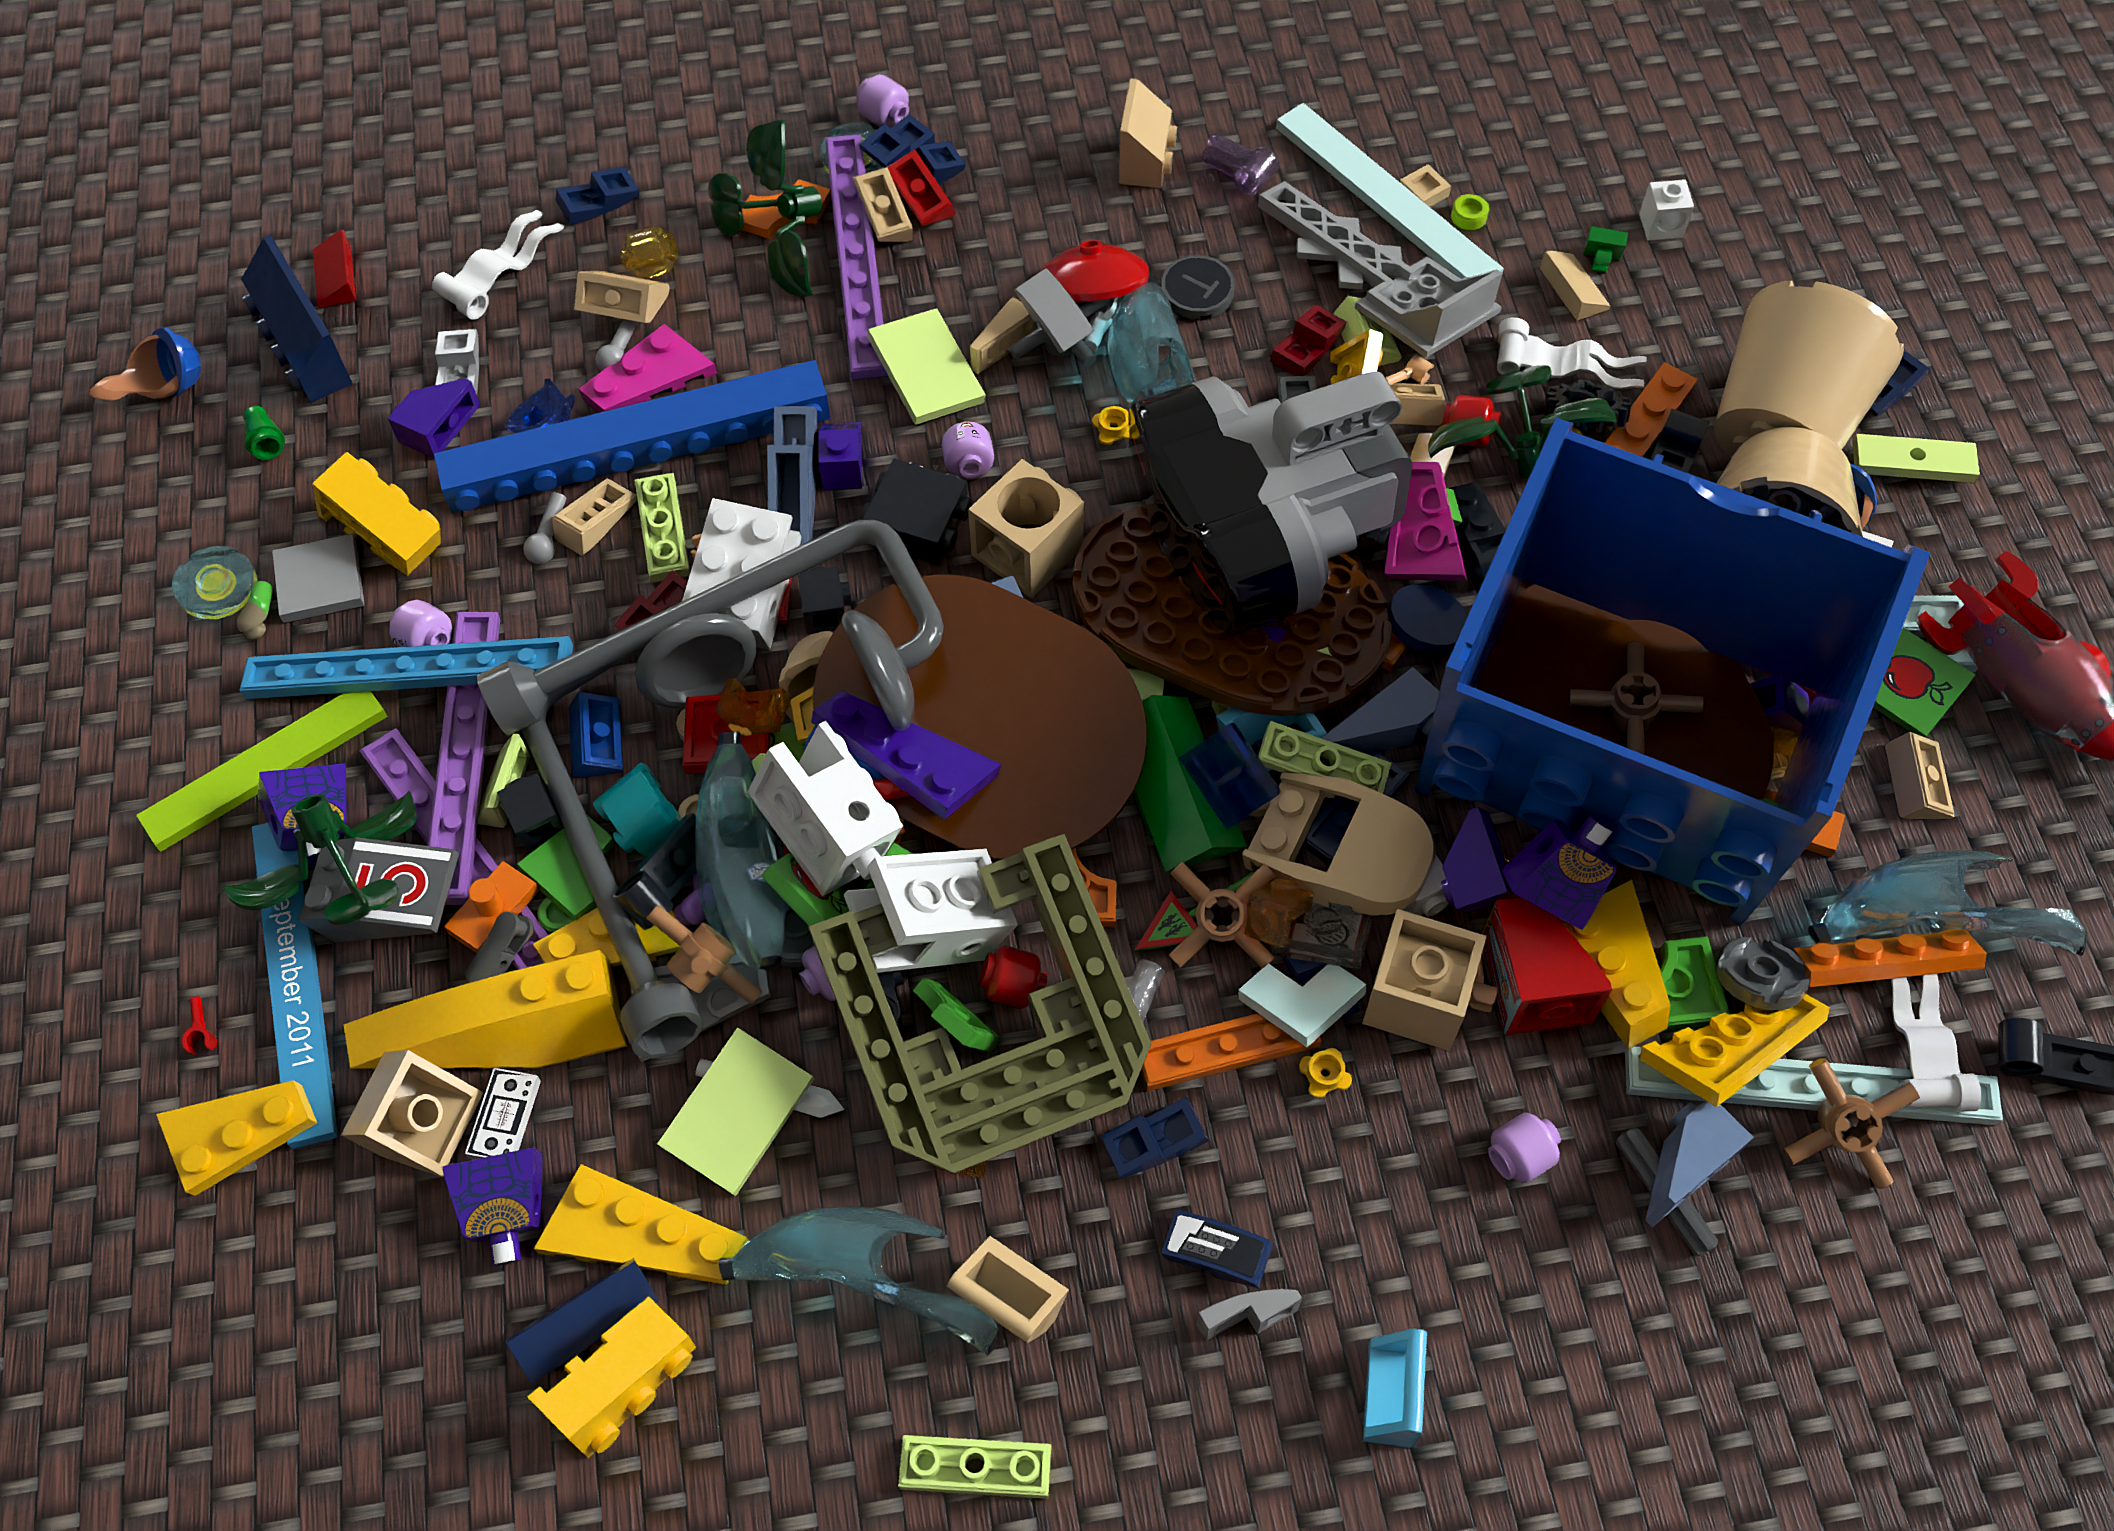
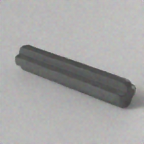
[1616,1128,1718,1256]

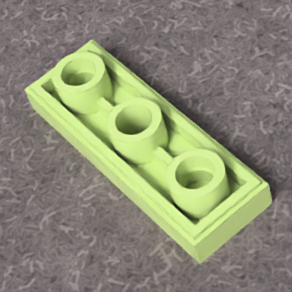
[1852,434,1980,483]
[634,473,690,583]
[1256,721,1391,794]
[898,1435,1051,1499]

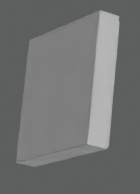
[272,534,365,623]

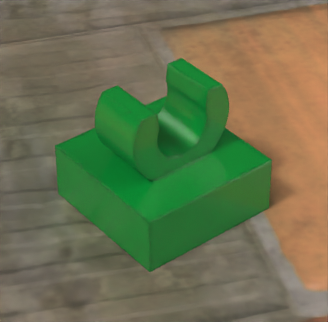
[1583,226,1628,273]

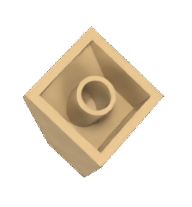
[1119,78,1177,188]
[341,1050,484,1176]

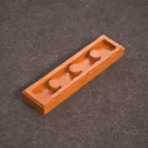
[1141,1013,1321,1092]

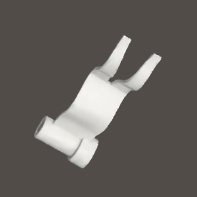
[432,210,564,320]
[1497,318,1647,390]
[1891,973,1981,1111]

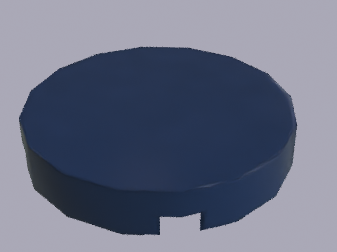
[1387,584,1468,654]

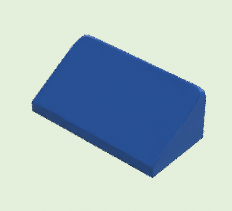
[569,692,623,778]

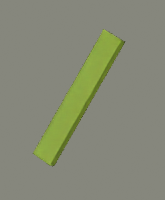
[136,691,388,852]

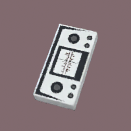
[465,1068,541,1160]

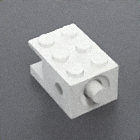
[682,498,802,650]
[747,721,903,897]
[844,849,1018,973]

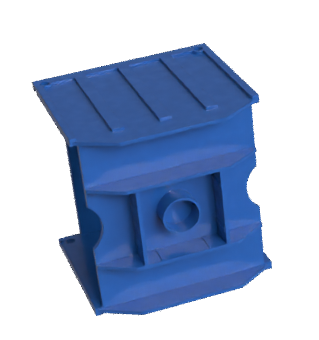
[1415,418,1930,925]

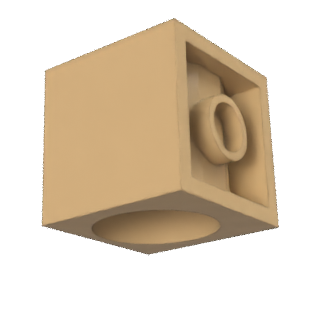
[968,459,1084,599]
[1362,909,1486,1051]

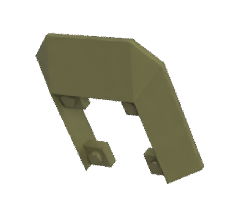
[808,834,1151,1174]

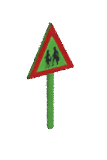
[1135,871,1254,951]

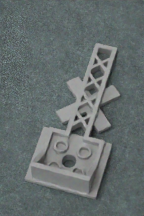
[1258,181,1503,358]

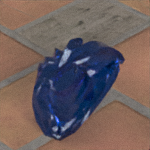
[503,378,575,433]

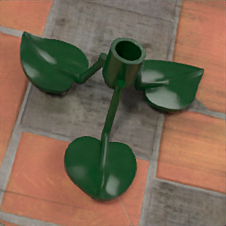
[708,120,822,297]
[1428,365,1617,479]
[224,791,417,925]

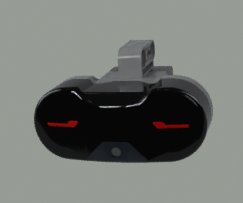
[1128,371,1412,635]

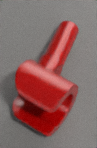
[182,996,217,1055]

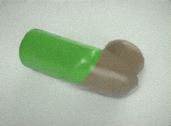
[237,581,273,640]

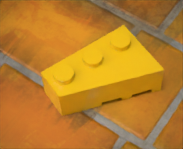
[312,452,441,576]
[1559,880,1671,1049]
[528,1297,696,1458]

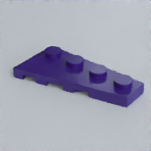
[811,690,1001,820]

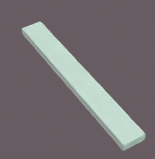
[1276,103,1504,279]
[1625,1047,2003,1126]

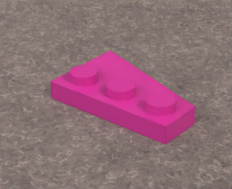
[579,324,717,413]
[1384,462,1467,581]

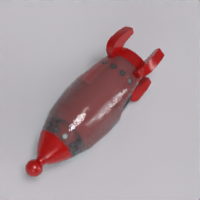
[1915,551,2114,761]

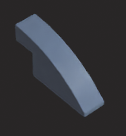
[767,406,817,545]

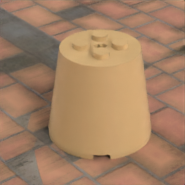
[1714,281,1904,458]
[1716,427,1863,537]

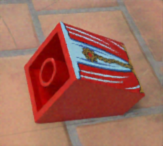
[1482,894,1612,1035]

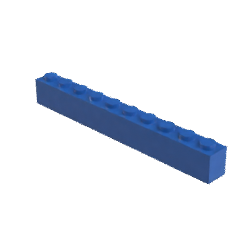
[434,360,831,513]

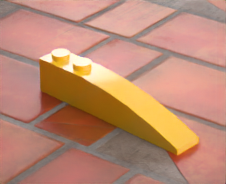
[344,950,627,1070]

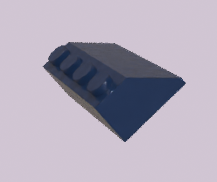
[241,235,353,403]

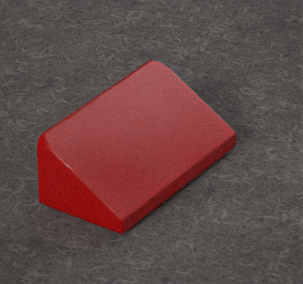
[887,149,956,226]
[313,230,356,308]

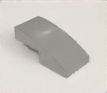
[1014,268,1094,353]
[435,329,479,395]
[1196,1289,1302,1341]

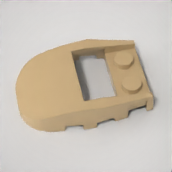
[1242,772,1436,916]

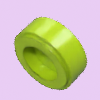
[1451,194,1489,230]

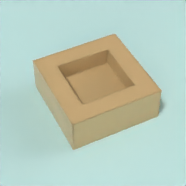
[1400,164,1451,207]

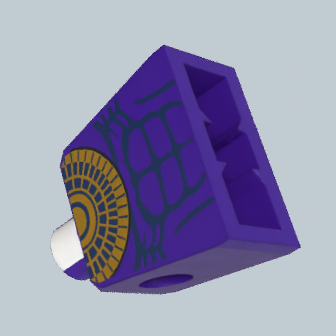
[257,763,346,866]
[1502,814,1616,930]
[442,1147,543,1266]

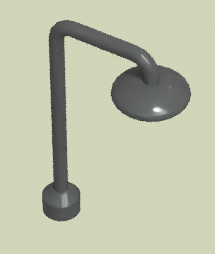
[477,520,944,736]
[522,613,756,1058]

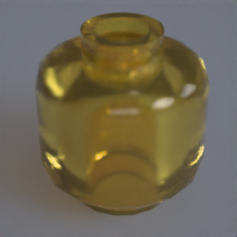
[621,225,679,279]

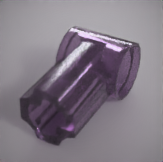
[1202,133,1279,195]

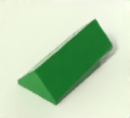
[1133,695,1247,874]

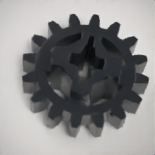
[1544,380,1632,434]

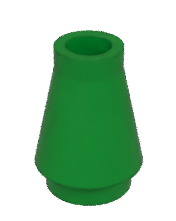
[243,406,285,460]

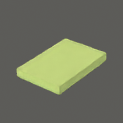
[868,308,985,425]
[657,1027,814,1196]

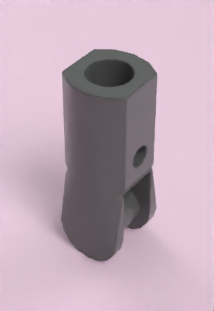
[464,911,534,982]

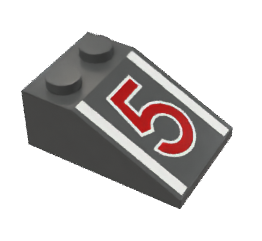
[298,837,459,943]

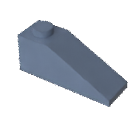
[1320,667,1439,764]
[1646,1101,1754,1227]

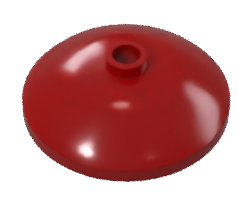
[1040,240,1149,301]

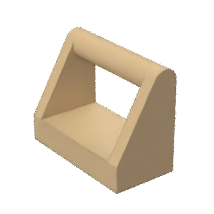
[574,271,669,323]
[947,1236,1069,1343]

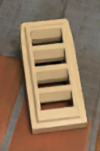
[970,297,1037,374]
[552,478,637,556]

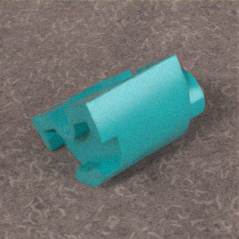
[593,763,682,857]

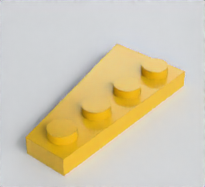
[1640,994,1830,1107]
[534,1164,749,1285]

